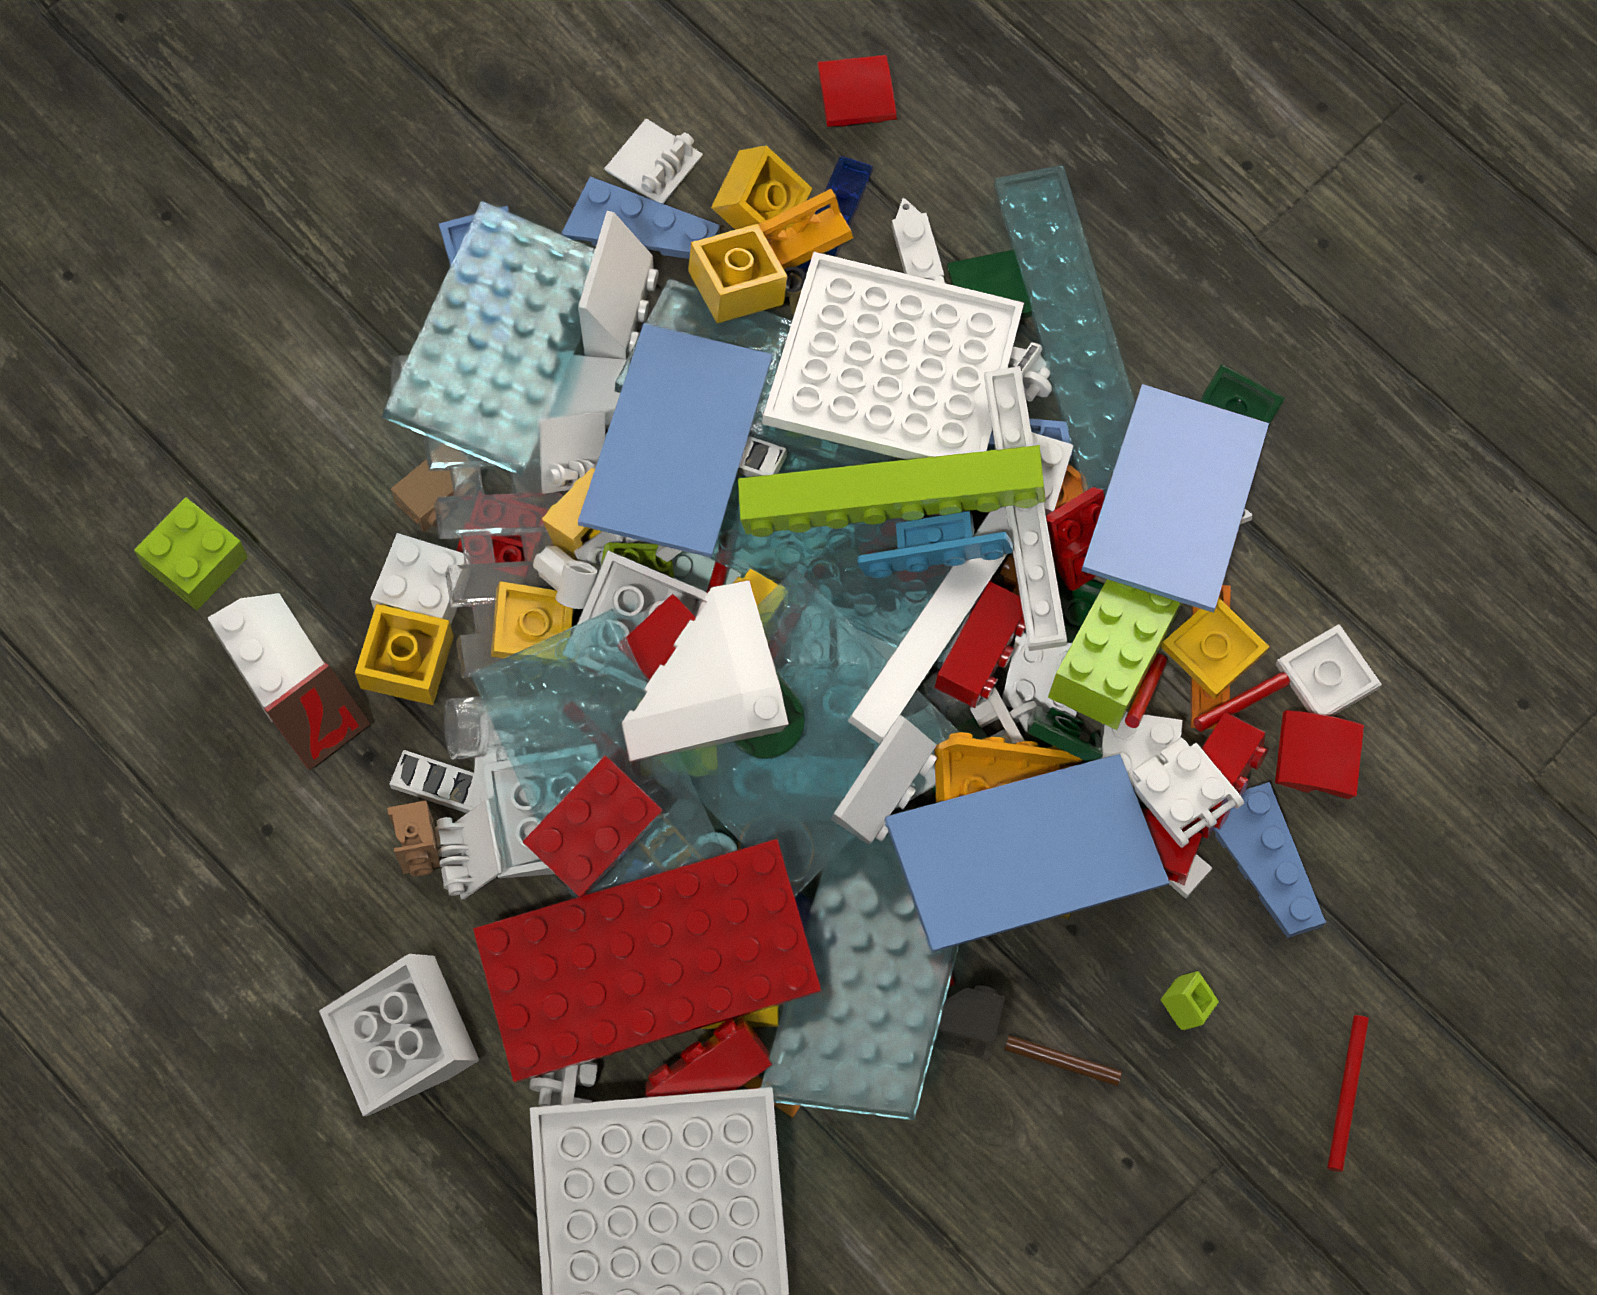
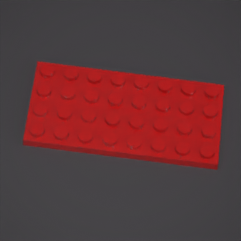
[473,839,822,1083]

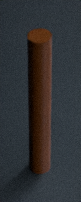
[1004,1035,1122,1086]

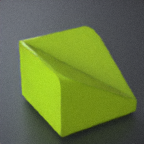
[1160,971,1219,1030]

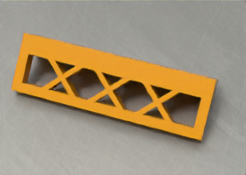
[758,189,853,269]

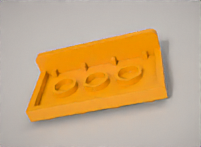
[934,732,1083,803]

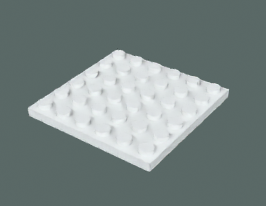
[762,252,1024,460]
[530,1087,789,1295]

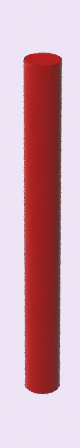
[1327,1015,1369,1172]

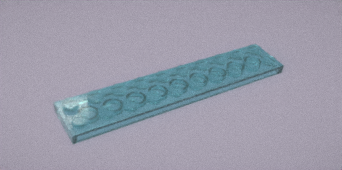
[994,165,1135,496]

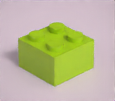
[134,497,248,611]

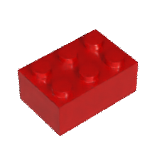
[522,755,665,898]

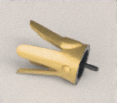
[775,267,806,315]

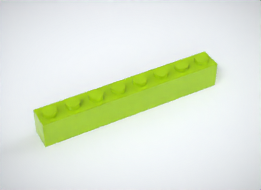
[738,445,1046,537]

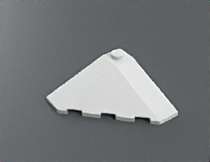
[621,581,788,762]

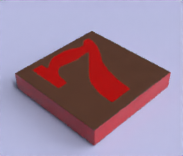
[264,663,370,770]

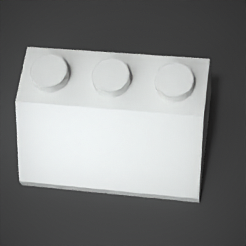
[208,593,324,722]
[831,715,937,845]

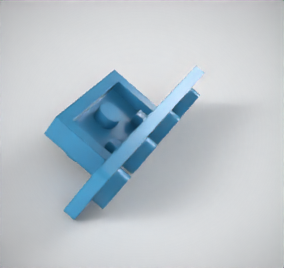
[857,511,1013,578]

